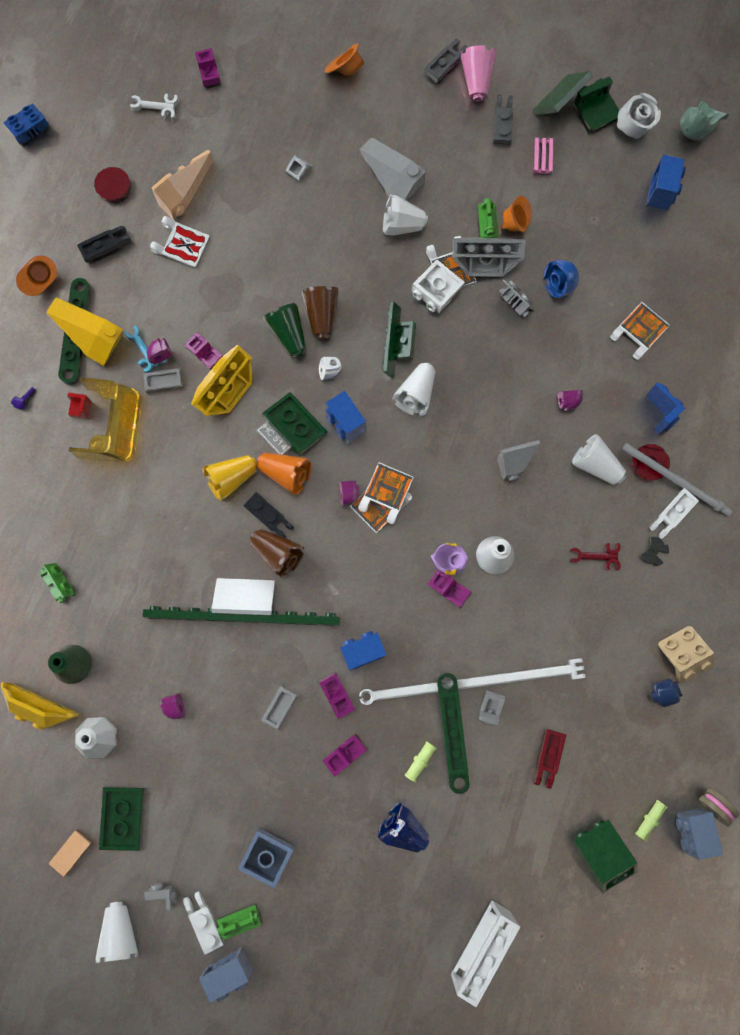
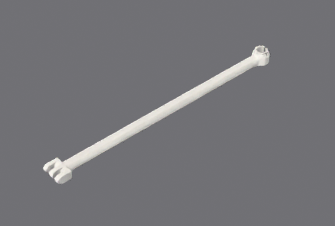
[359,658,586,705]

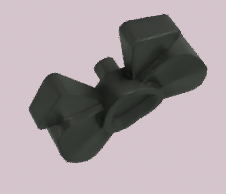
[640,536,669,566]

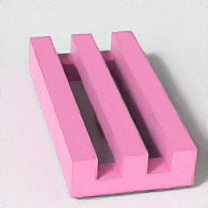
[534,137,553,174]

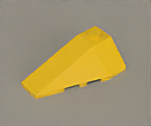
[46,297,123,366]

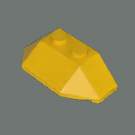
[191,345,252,416]
[0,682,79,730]

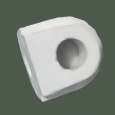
[319,357,341,380]

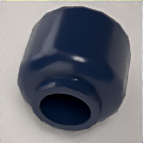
[651,678,683,708]

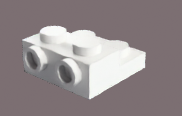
[411,260,465,313]

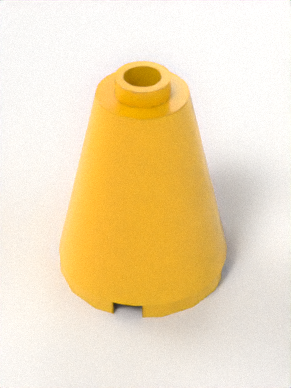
[202,455,258,501]

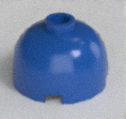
[543,260,579,298]

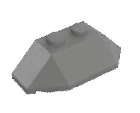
[452,237,526,277]

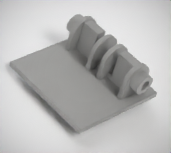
[499,279,535,318]

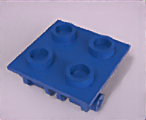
[3,103,49,144]

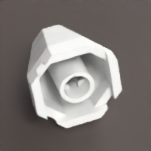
[383,194,428,236]
[75,717,117,759]

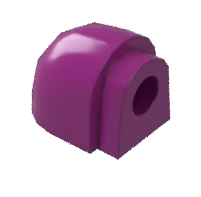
[147,338,173,364]
[557,390,583,411]
[339,481,359,506]
[159,693,185,719]

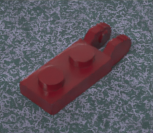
[534,729,566,789]

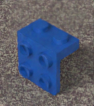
[646,382,686,434]

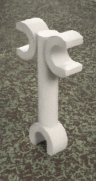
[130,94,179,121]

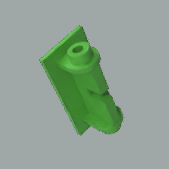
[478,198,499,238]
[40,563,75,603]
[217,905,262,940]

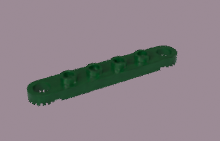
[58,278,91,385]
[437,673,470,794]

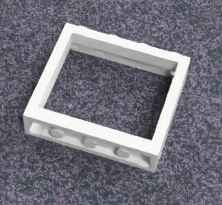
[451,900,520,1007]

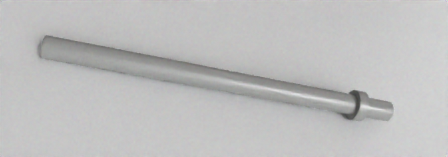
[622,443,732,516]

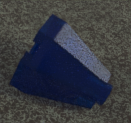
[377,801,429,853]

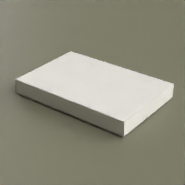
[212,578,275,615]

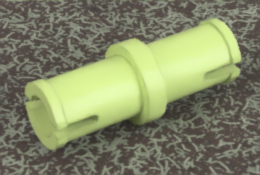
[405,741,437,782]
[635,800,668,841]

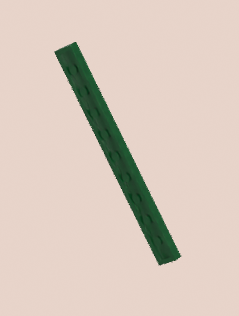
[142,606,340,626]

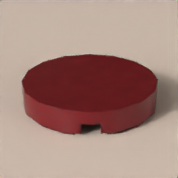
[94,167,131,203]
[631,444,670,482]

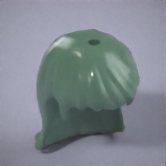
[680,101,729,141]

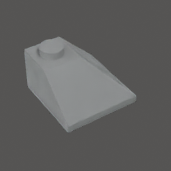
[497,440,540,481]

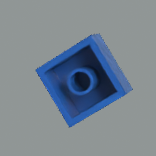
[646,155,686,210]
[325,391,366,444]
[340,631,386,671]

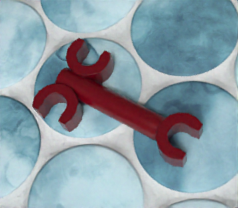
[570,543,621,571]

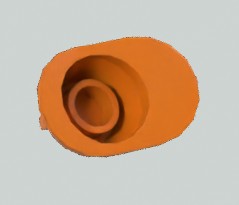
[325,43,364,75]
[502,196,532,232]
[16,255,57,296]

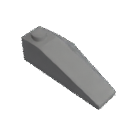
[360,137,426,201]

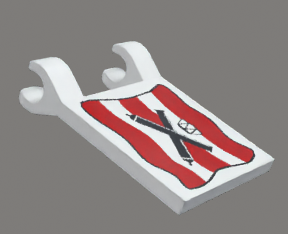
[150,216,210,268]

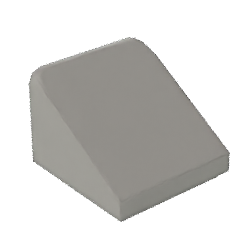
[285,155,312,181]

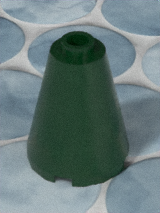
[263,303,306,358]
[48,645,91,684]

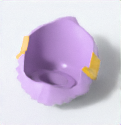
[431,543,469,575]

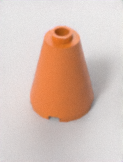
[257,452,312,495]

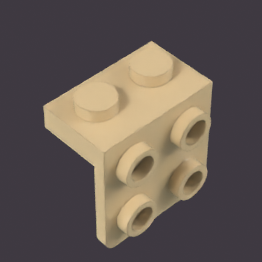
[659,626,714,684]

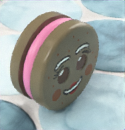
[699,788,740,827]

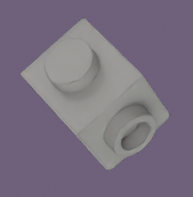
[479,690,505,725]
[144,884,177,911]

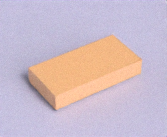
[49,830,92,877]

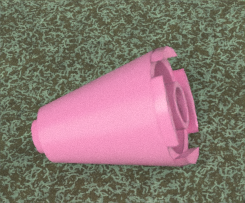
[461,45,496,102]

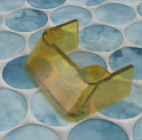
[69,377,142,462]

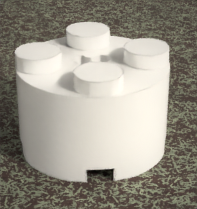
[617,93,661,139]

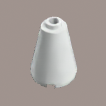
[392,363,436,416]
[572,434,626,485]
[476,536,515,575]
[95,902,139,963]

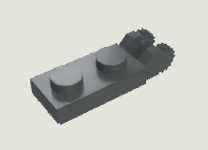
[424,39,468,83]
[493,95,513,144]

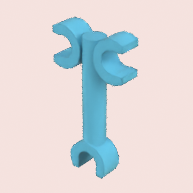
[125,325,167,373]

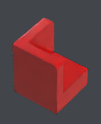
[67,392,92,419]

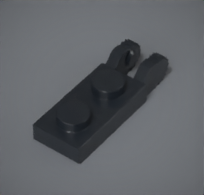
[77,226,131,263]
[243,492,294,538]

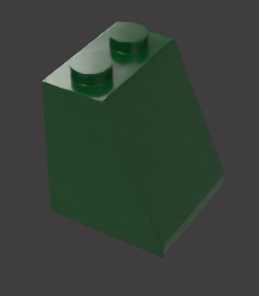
[574,819,638,893]

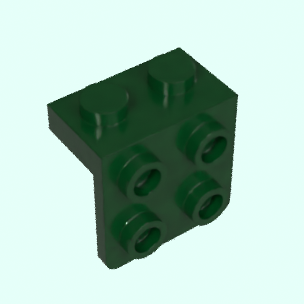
[574,76,620,131]

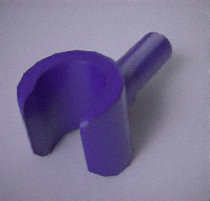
[11,387,35,409]

